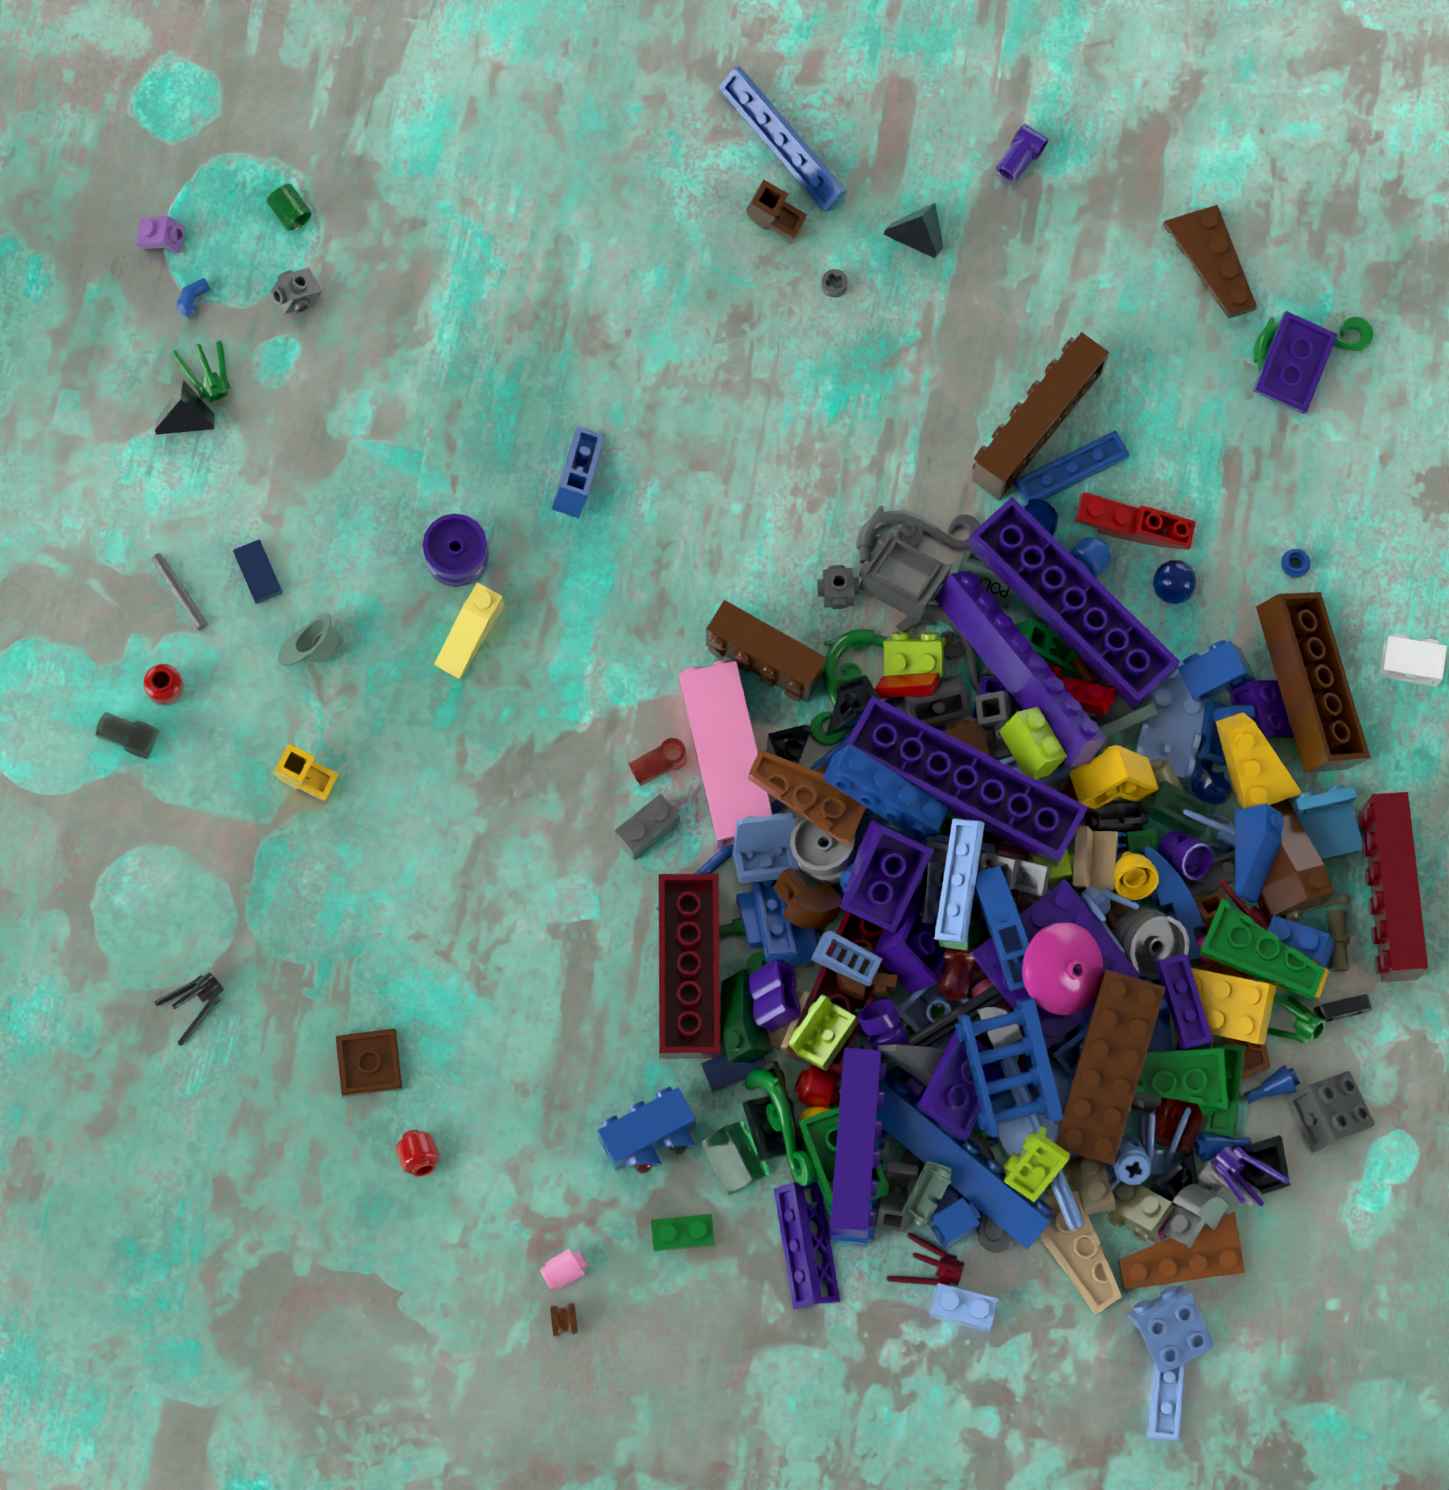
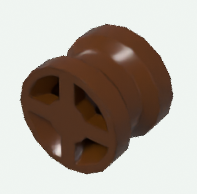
[550,1303,578,1337]

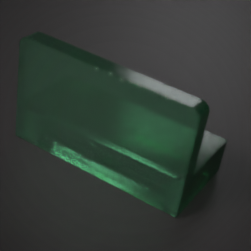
[1142,781,1216,838]
[702,1120,771,1195]

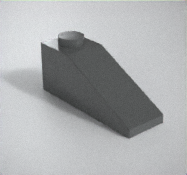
[878,1045,946,1086]

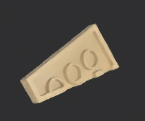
[1039,1191,1122,1316]

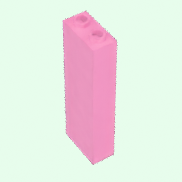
[678,660,773,848]

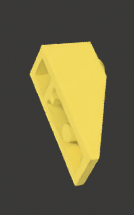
[434,582,504,680]

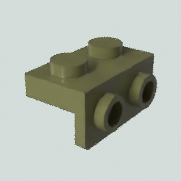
[1106,1180,1175,1244]

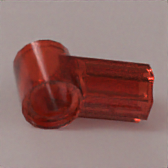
[628,738,687,787]
[939,944,980,1002]

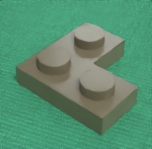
[1046,1157,1115,1215]

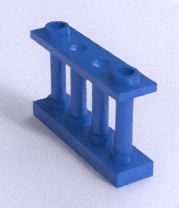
[955,997,1063,1137]

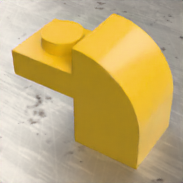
[273,743,339,801]

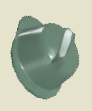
[278,613,343,666]

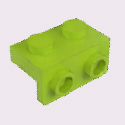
[883,632,947,677]
[789,994,859,1071]

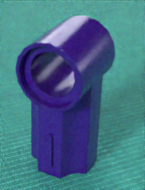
[996,123,1049,183]

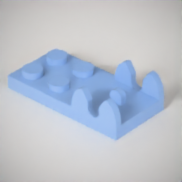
[1135,660,1209,782]

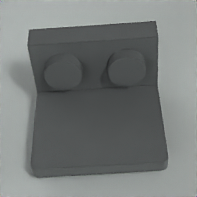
[1287,1071,1375,1153]

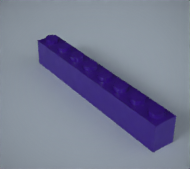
[934,571,1107,767]

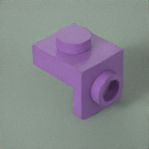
[136,216,185,253]

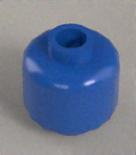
[1069,537,1111,578]

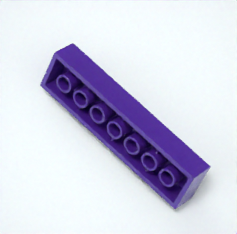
[967,497,1180,710]
[844,696,1088,867]

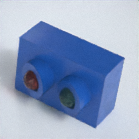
[597,1087,697,1174]

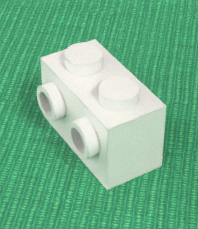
[1379,634,1447,687]

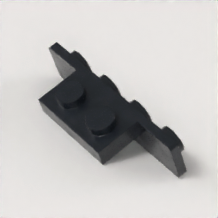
[742,1061,806,1182]

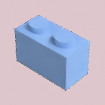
[929,1283,998,1332]

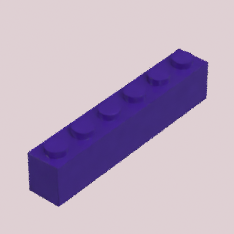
[830,1048,887,1238]

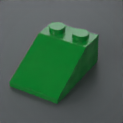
[798,1107,888,1215]

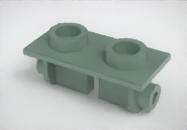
[900,1160,952,1228]

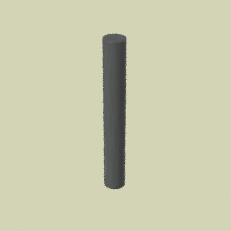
[151,553,208,630]

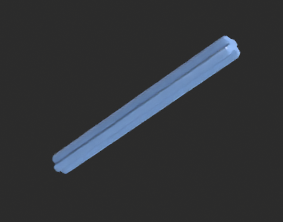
[1000,1056,1084,1230]

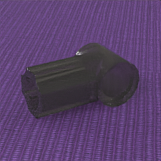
[95,712,160,759]

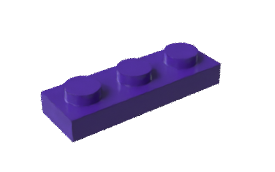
[1155,954,1213,1050]

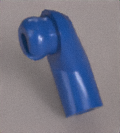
[176,278,211,317]

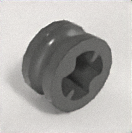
[822,269,847,298]

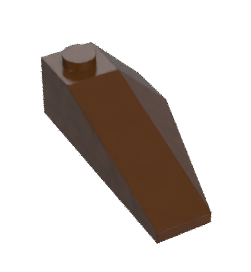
[1261,799,1335,918]

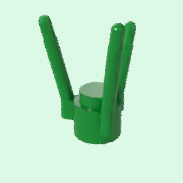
[172,341,230,402]
[1267,995,1325,1045]

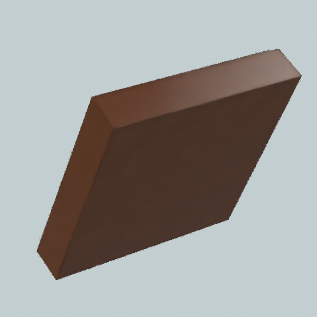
[335,1029,403,1097]

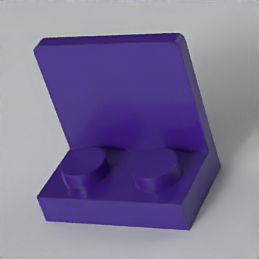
[1229,680,1294,740]

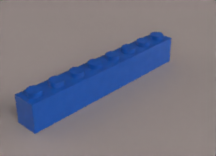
[839,1070,1055,1250]

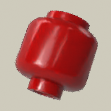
[143,664,184,706]
[794,1066,841,1107]
[396,1129,440,1177]

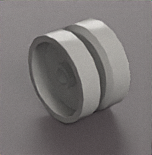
[790,817,860,885]

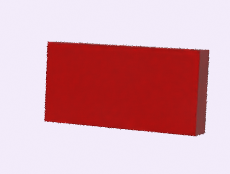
[875,672,940,698]

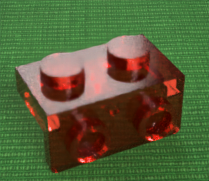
[1146,1097,1204,1154]

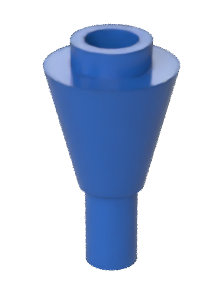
[1244,1064,1300,1104]
[1194,1132,1252,1162]

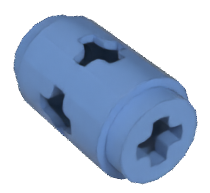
[1112,1135,1151,1185]

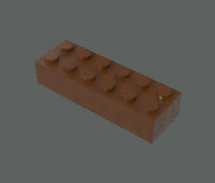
[972,332,1109,501]
[1256,592,1371,773]
[1054,968,1166,1166]

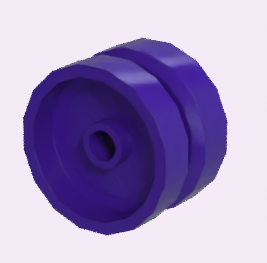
[422,513,489,587]

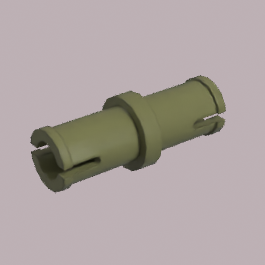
[1327,909,1350,972]

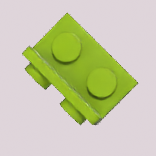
[1004,1126,1070,1202]

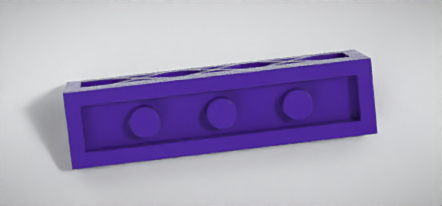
[774,1181,840,1309]

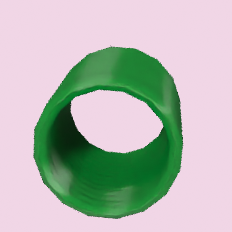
[267,184,312,231]

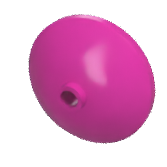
[1023,923,1103,1015]

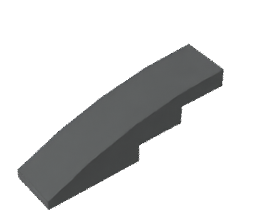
[926,840,1052,896]

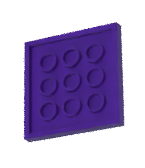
[970,879,1140,1049]

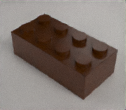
[706,600,827,703]

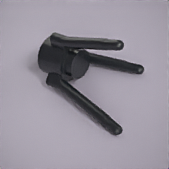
[155,972,224,1046]

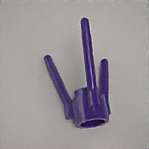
[1212,1146,1289,1206]

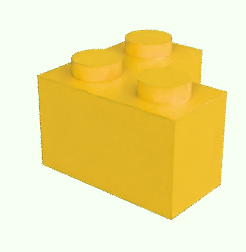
[1069,745,1159,809]

